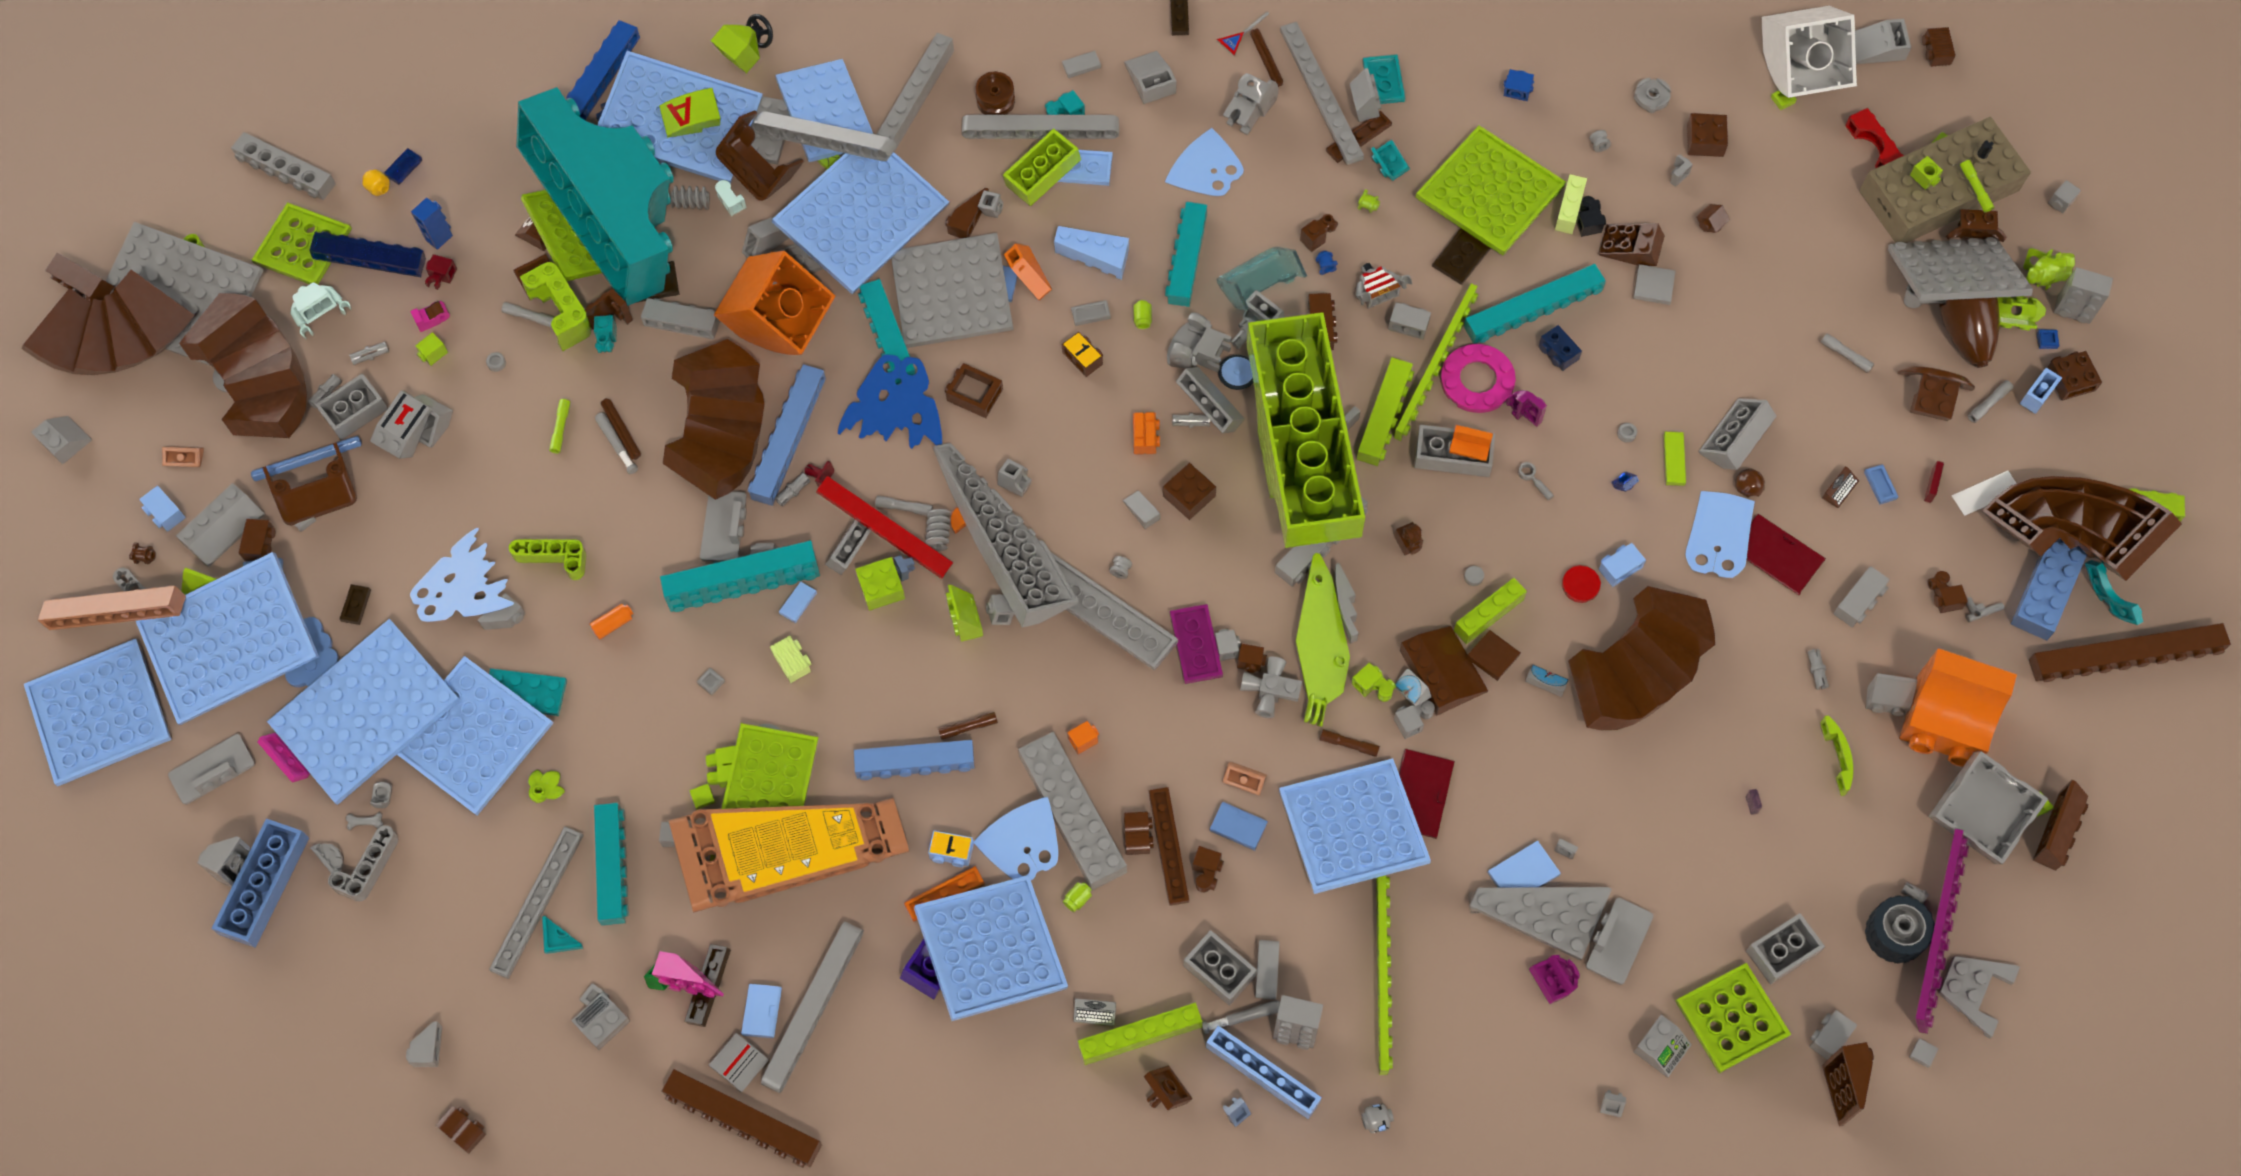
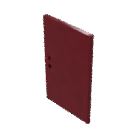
[1746,514,1826,595]
[1399,749,1455,839]

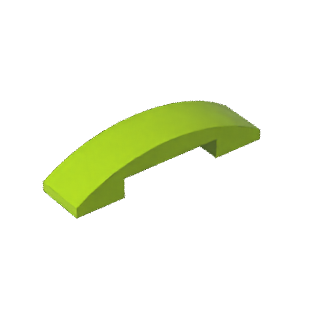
[1820,715,1853,796]

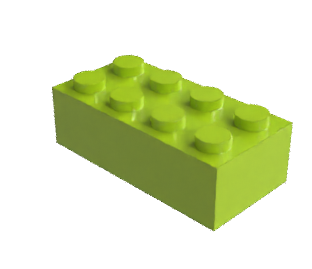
[1003,128,1081,207]

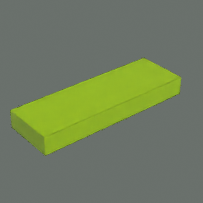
[1664,432,1686,486]

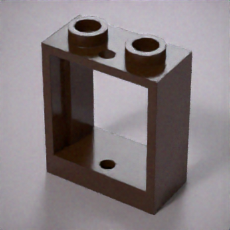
[945,363,1003,418]

